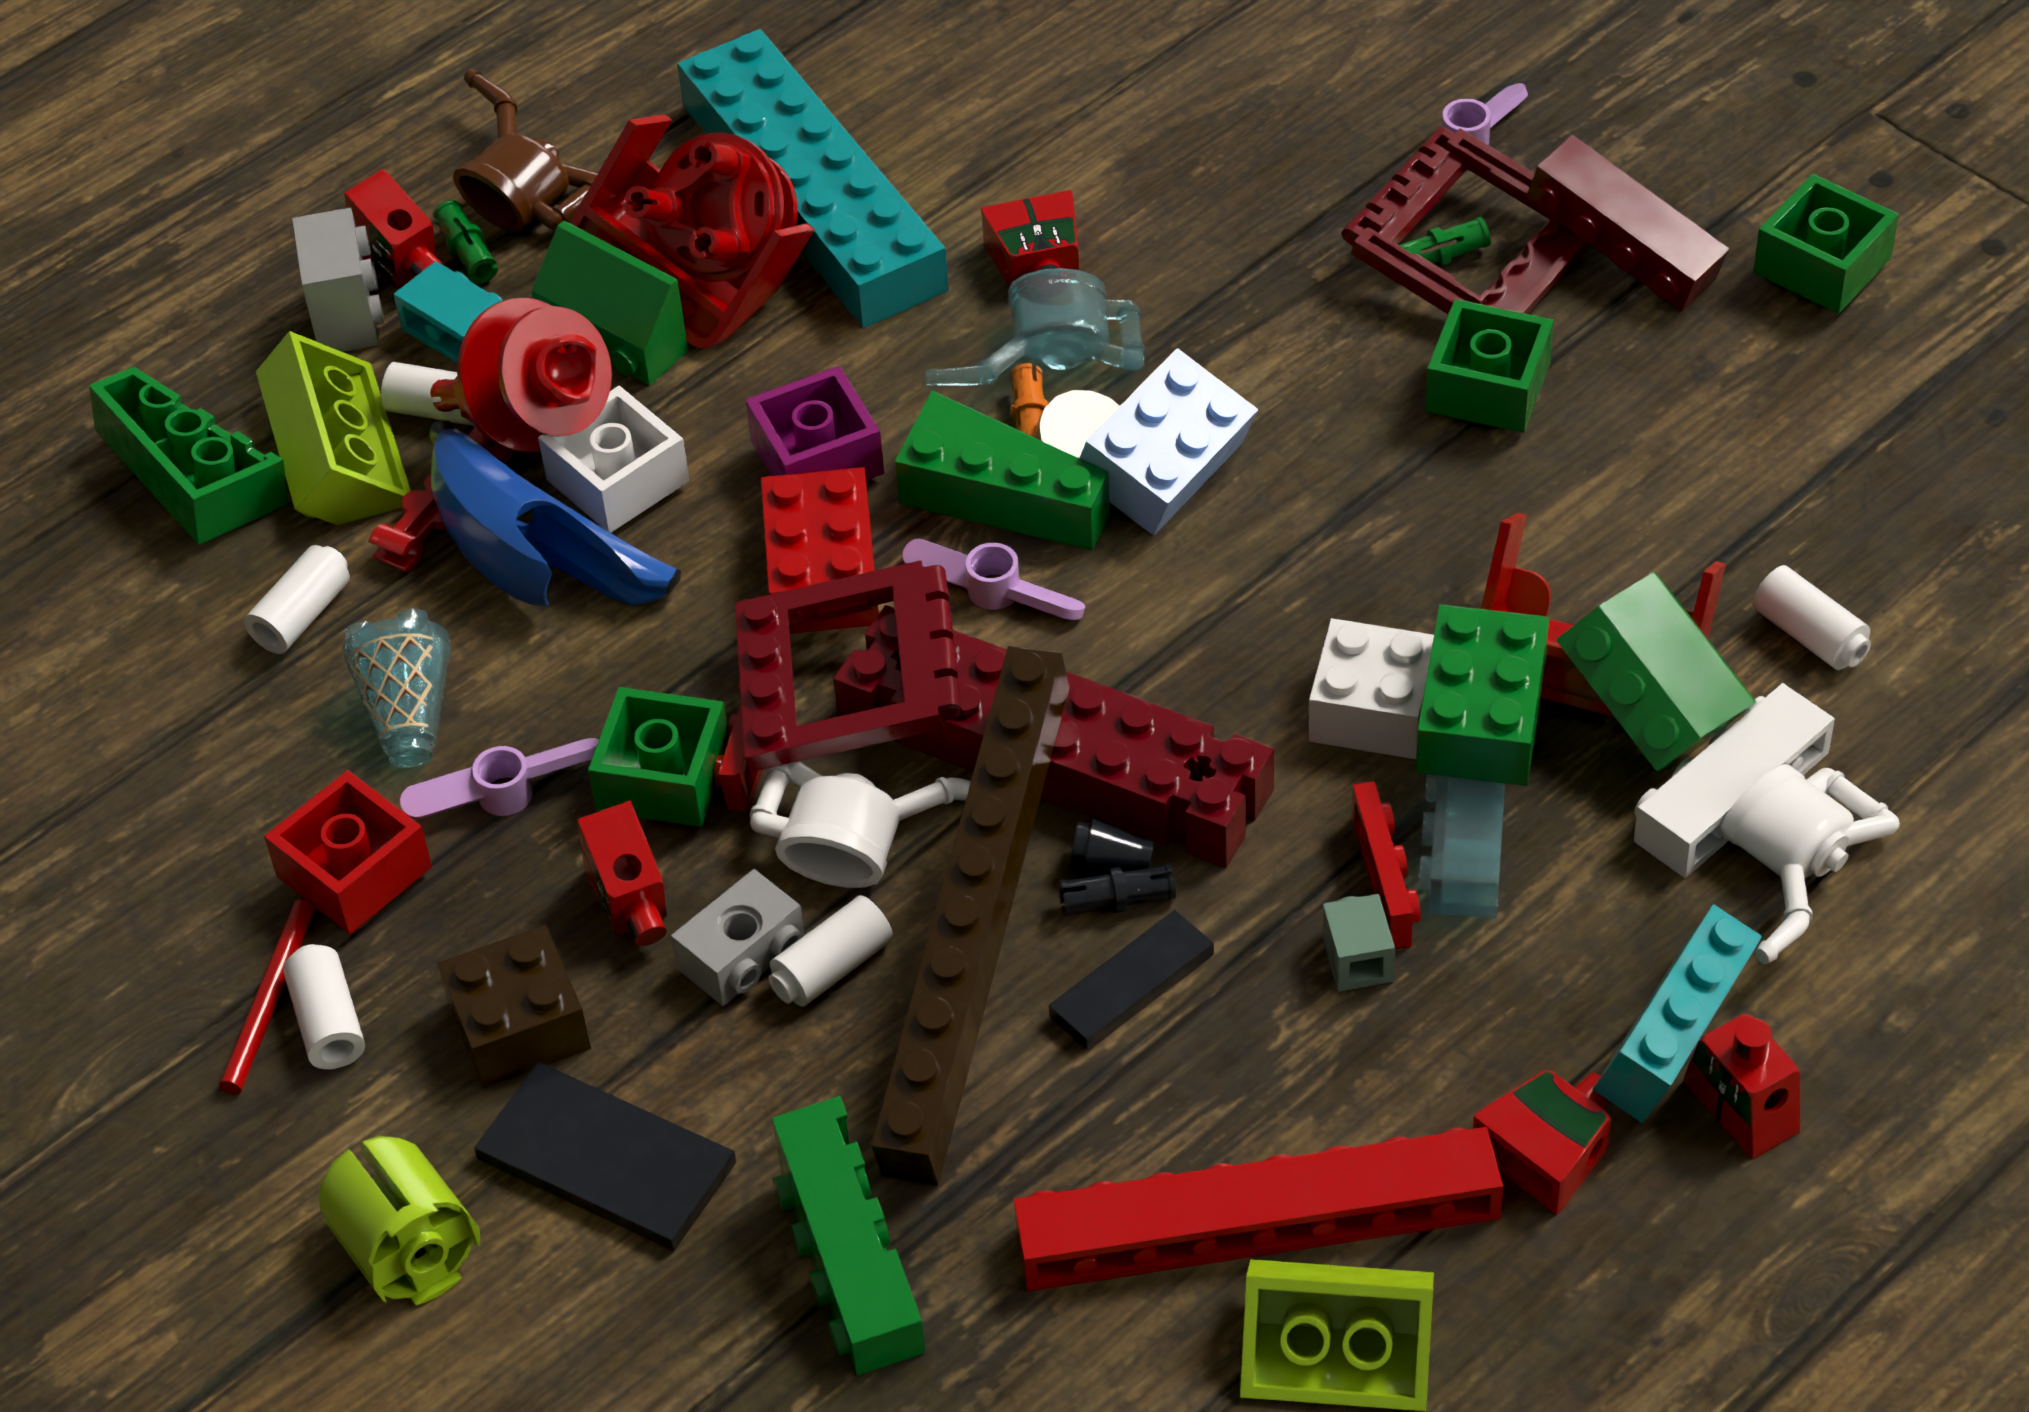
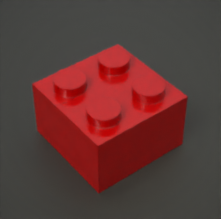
[264,770,432,935]

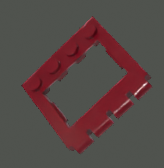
[1341,127,1590,315]
[735,560,962,772]

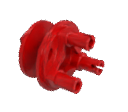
[624,133,798,282]
[430,298,612,453]

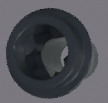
[1070,818,1154,873]

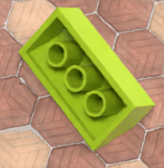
[256,331,411,525]

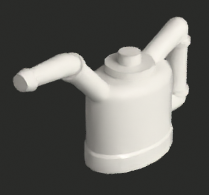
[749,761,971,888]
[1720,764,1899,964]

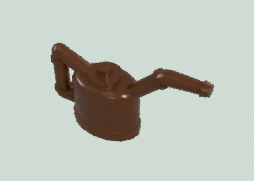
[453,69,598,233]

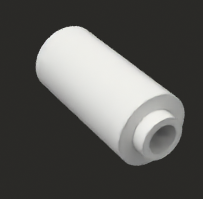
[381,362,475,426]
[244,545,350,654]
[1752,565,1871,670]
[769,895,893,1007]
[283,944,365,1069]

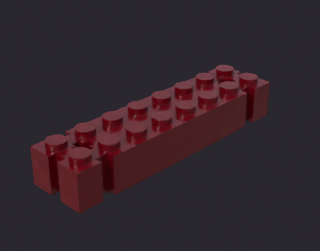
[833,605,1274,868]

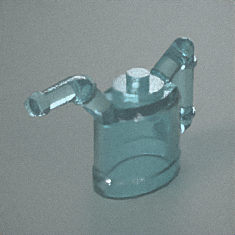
[925,268,1146,388]

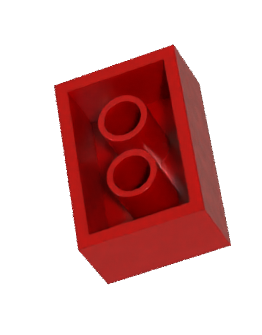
[761,467,879,634]

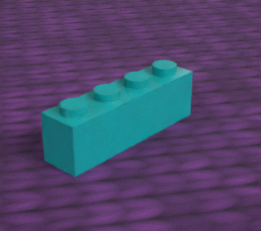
[394,261,504,363]
[1592,904,1762,1123]

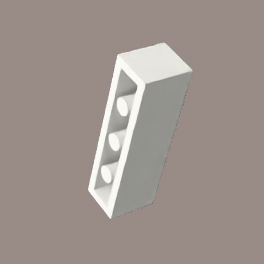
[1634,683,1835,878]

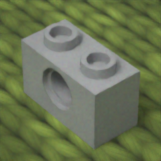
[671,869,805,1006]

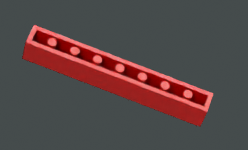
[1014,1127,1503,1292]

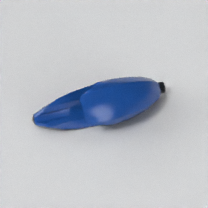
[429,420,681,607]

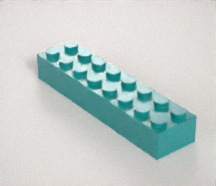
[677,29,949,328]

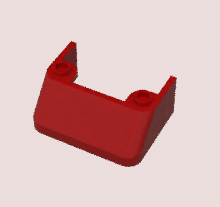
[570,114,815,348]
[1481,513,1726,717]

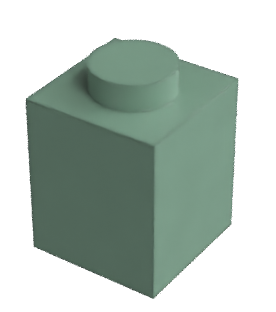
[1322,894,1395,992]

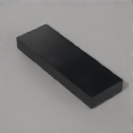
[1049,910,1214,1051]

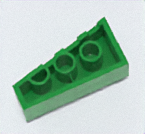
[89,367,288,545]
[895,391,1110,550]
[772,1096,926,1376]

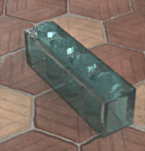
[1418,774,1505,918]

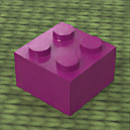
[745,365,885,480]

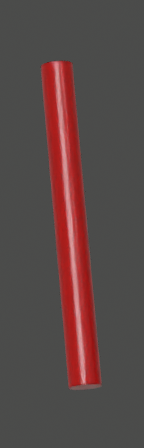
[219,899,315,1095]

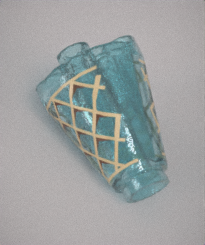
[343,609,451,768]

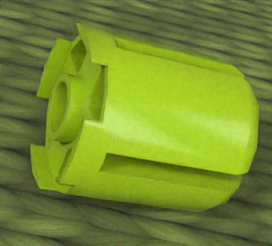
[319,1136,480,1305]

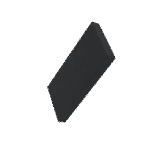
[474,1062,737,1251]

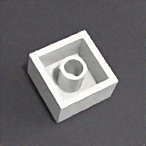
[538,386,690,533]
[1309,618,1434,759]

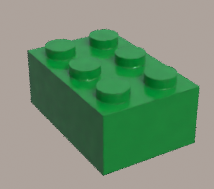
[1416,604,1550,786]

